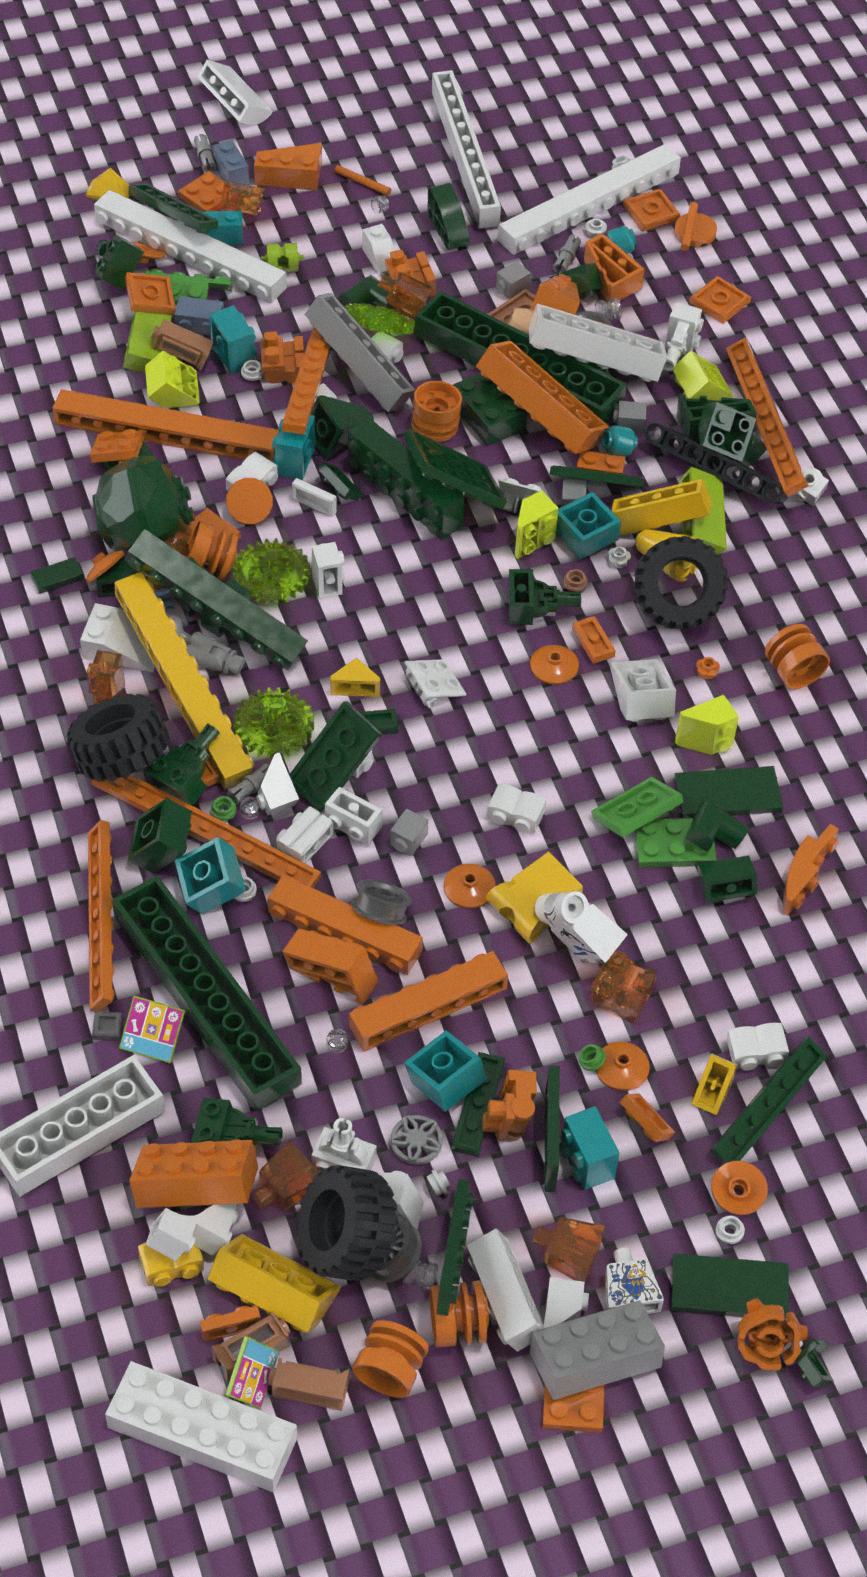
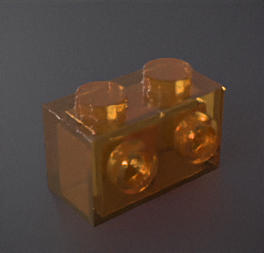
[87,650,125,704]

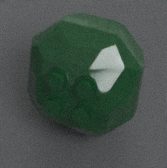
[92,456,195,555]

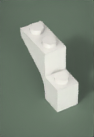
[146,1204,239,1261]

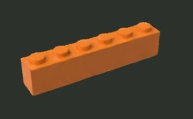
[267,875,423,975]
[349,951,508,1052]

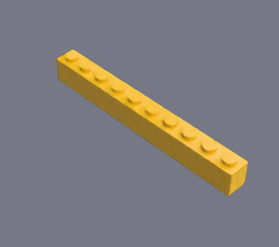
[115,571,254,790]

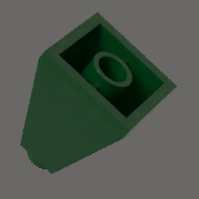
[311,395,374,461]

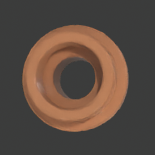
[564,569,588,592]

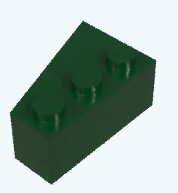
[677,394,757,442]

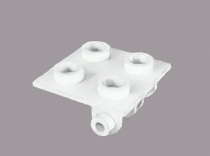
[498,478,544,513]
[405,660,467,708]

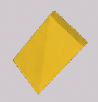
[86,168,131,200]

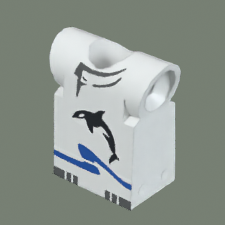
[535,891,628,963]

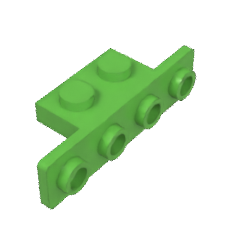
[144,269,233,303]

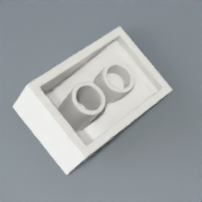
[80,603,155,673]
[610,659,676,722]

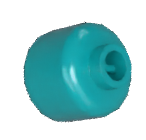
[607,226,637,254]
[602,425,638,457]

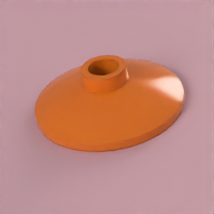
[132,242,166,263]
[86,550,125,583]
[530,645,579,685]
[444,864,496,909]
[596,1042,650,1091]
[711,1161,768,1215]

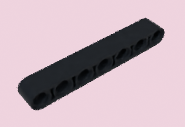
[644,423,788,504]

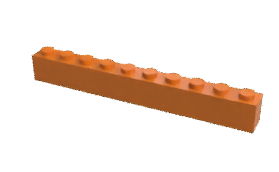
[52,389,279,462]

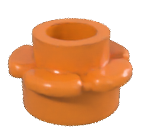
[696,657,720,680]

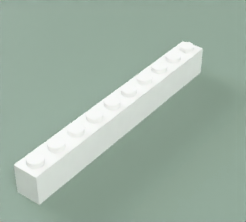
[432,70,501,229]
[498,144,681,255]
[94,190,287,303]

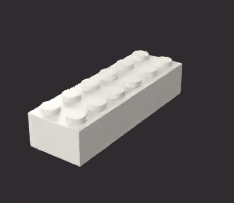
[528,303,667,382]
[0,1055,165,1197]
[105,1361,297,1493]

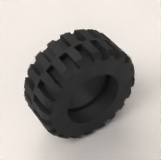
[633,536,729,630]
[66,694,169,781]
[296,1165,398,1281]

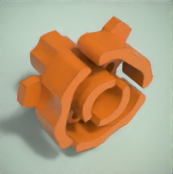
[737,1298,808,1371]

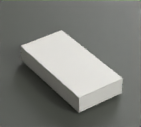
[292,478,337,517]

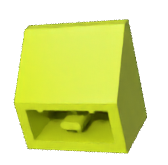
[145,351,200,408]
[515,490,558,559]

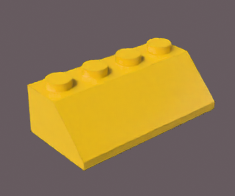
[207,1234,341,1333]

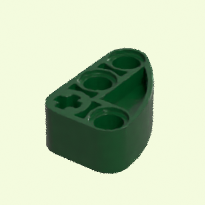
[427,183,470,250]

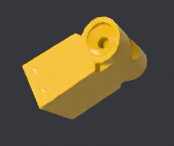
[486,851,583,944]

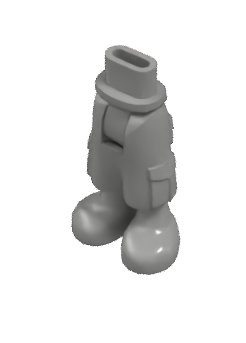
[172,616,246,674]

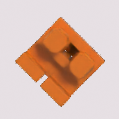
[385,250,436,301]
[260,331,304,384]
[482,1070,537,1141]

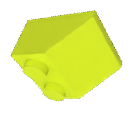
[673,351,734,401]
[675,695,739,755]

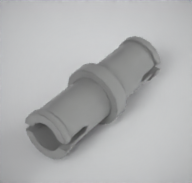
[194,134,217,173]
[553,235,581,273]
[227,764,269,805]

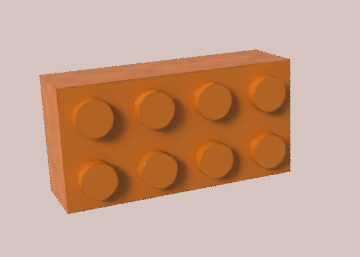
[129,1139,258,1208]

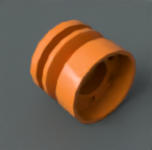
[411,381,462,442]
[185,521,238,581]
[764,624,830,689]
[429,1281,489,1348]
[352,1320,429,1398]

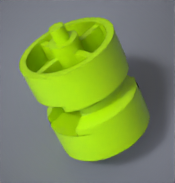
[261,243,304,272]

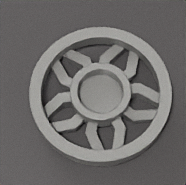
[390,1115,443,1165]

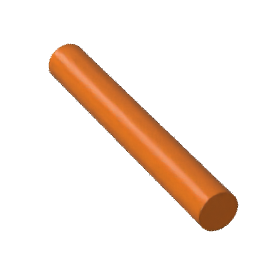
[334,165,392,196]
[681,202,698,251]

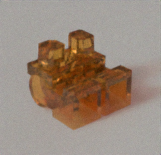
[590,950,657,1025]

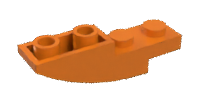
[783,824,839,916]

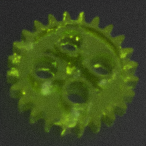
[345,303,415,335]
[233,538,310,604]
[233,687,314,759]

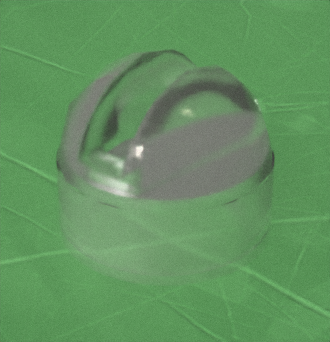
[371,196,389,214]
[239,797,260,819]
[326,1029,348,1053]

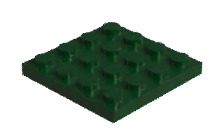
[404,428,507,510]

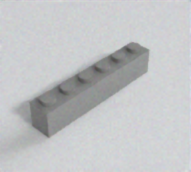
[304,293,415,412]

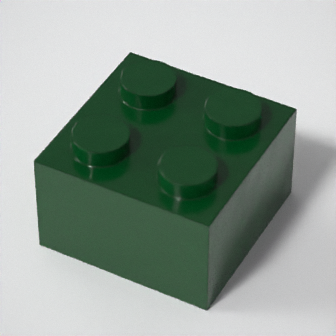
[128,798,192,873]

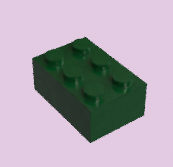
[453,373,527,447]

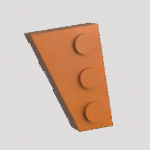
[254,143,322,190]
[584,233,645,306]
[531,274,580,315]
[282,928,379,1005]

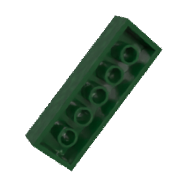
[348,417,464,540]

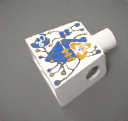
[605,1248,664,1314]

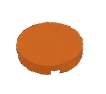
[674,213,717,247]
[226,478,273,524]

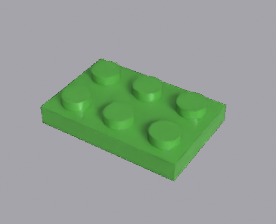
[591,777,683,837]
[634,818,717,868]

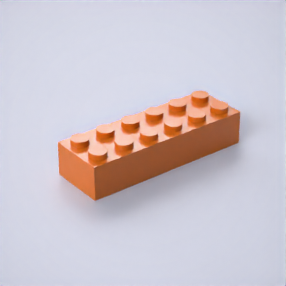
[476,341,610,454]

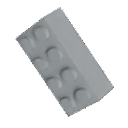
[530,1300,665,1400]

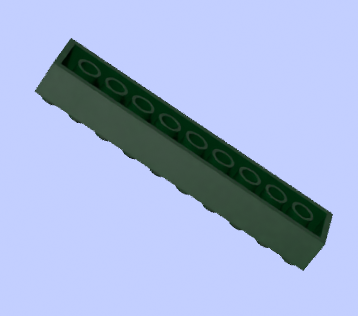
[415,291,627,423]
[112,875,302,1111]

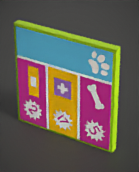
[119,996,186,1063]
[225,1336,280,1409]

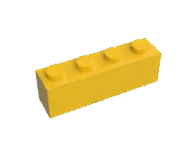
[612,478,712,535]

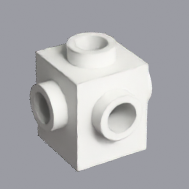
[793,465,829,506]

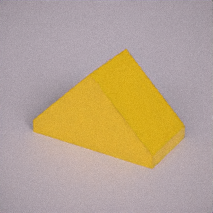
[330,658,380,697]
[691,1054,737,1115]

